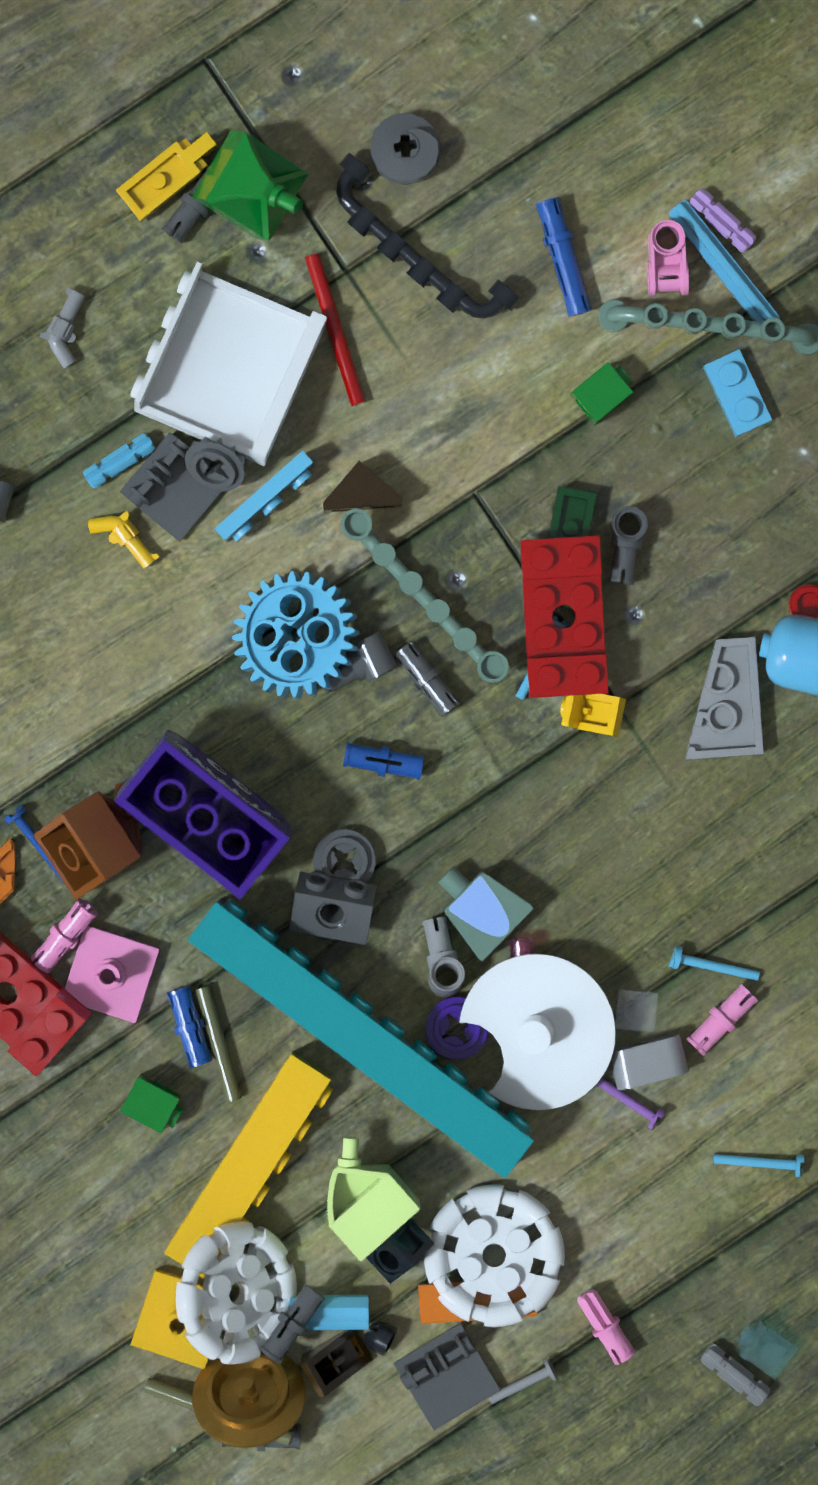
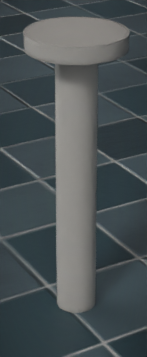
[489,1358,558,1404]

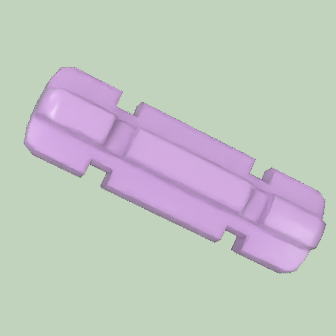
[689,188,756,252]

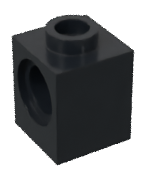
[366,1218,434,1284]

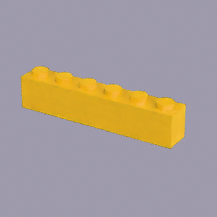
[164,1051,333,1278]

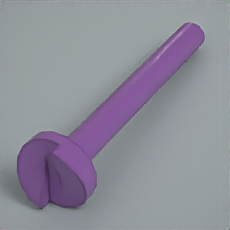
[596,1077,665,1130]

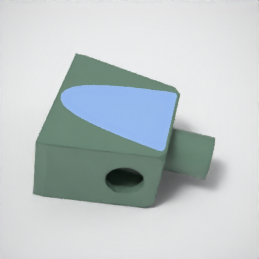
[438,866,534,961]

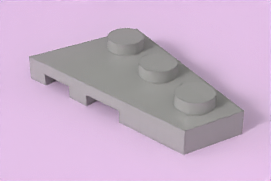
[684,637,764,760]

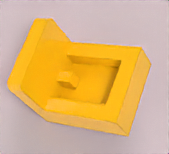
[560,694,626,737]

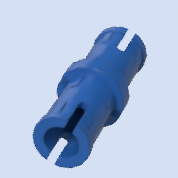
[343,742,424,780]
[166,986,213,1068]

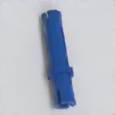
[535,197,593,317]

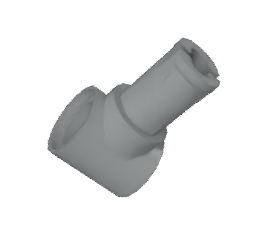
[422,917,465,997]

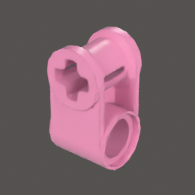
[647,220,689,297]

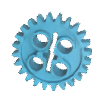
[232,571,359,699]

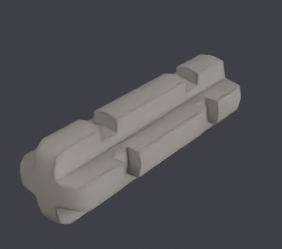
[700,1344,771,1406]

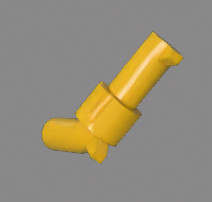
[88,510,160,569]

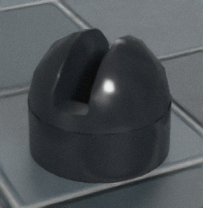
[365,1321,398,1356]

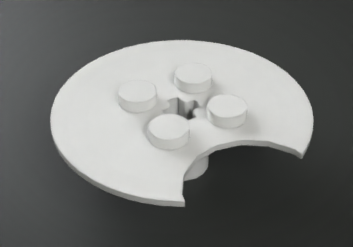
[459,954,616,1110]

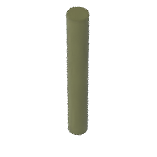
[195,985,242,1102]

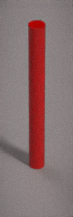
[305,253,366,407]

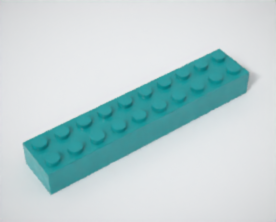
[187,898,534,1179]

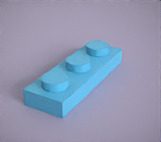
[214,451,314,542]

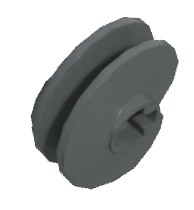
[370,113,441,185]

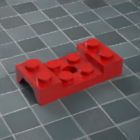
[520,536,608,698]
[0,932,93,1077]

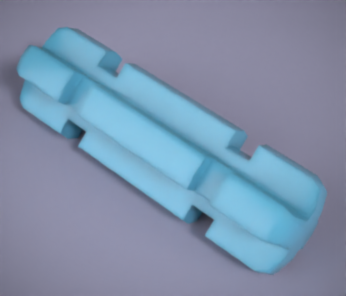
[83,433,156,489]

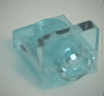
[736,1319,798,1380]

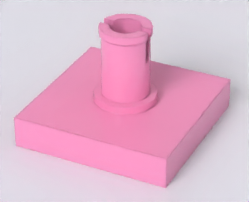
[65,925,160,1023]

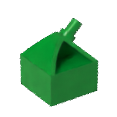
[192,130,309,242]

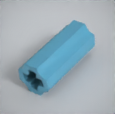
[290,1294,369,1330]

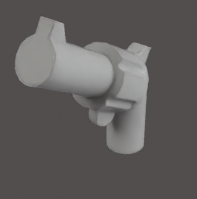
[39,287,85,369]

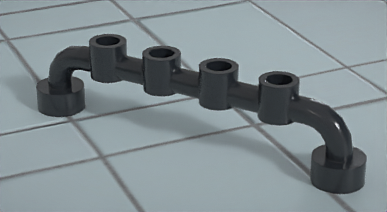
[336,152,521,319]

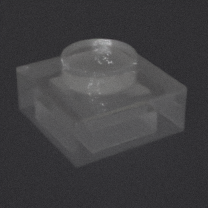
[615,989,658,1032]

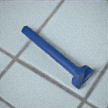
[4,805,65,885]

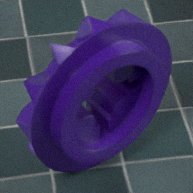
[426,996,488,1059]

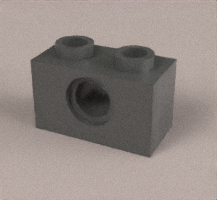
[289,871,377,945]

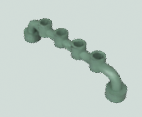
[598,300,818,356]
[341,508,509,683]

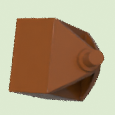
[33,783,142,900]

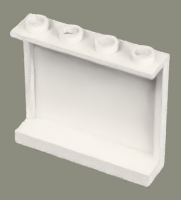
[130,262,327,466]

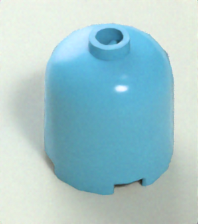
[759,615,818,696]

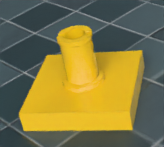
[130,1269,208,1369]

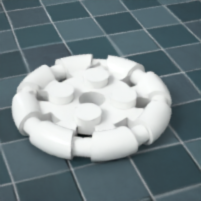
[424,1184,565,1327]
[176,1221,297,1365]

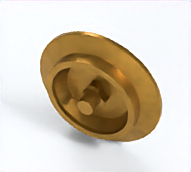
[192,1351,306,1448]

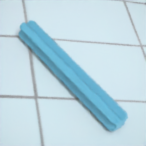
[669,200,780,322]

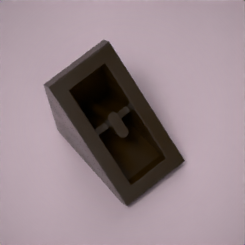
[323,461,402,513]
[300,1330,373,1398]

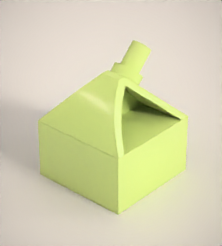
[327,1137,420,1262]

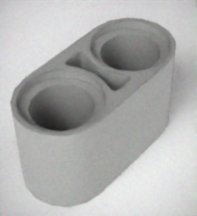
[610,1033,689,1090]

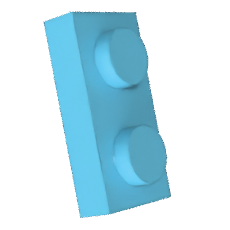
[703,349,772,438]

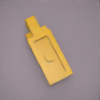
[116,132,218,222]

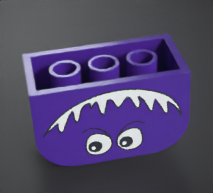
[114,730,290,899]

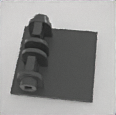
[120,432,222,542]
[394,1323,501,1430]

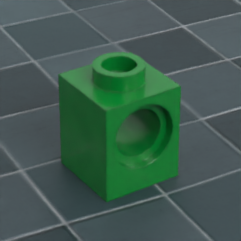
[570,362,633,425]
[120,1074,184,1134]

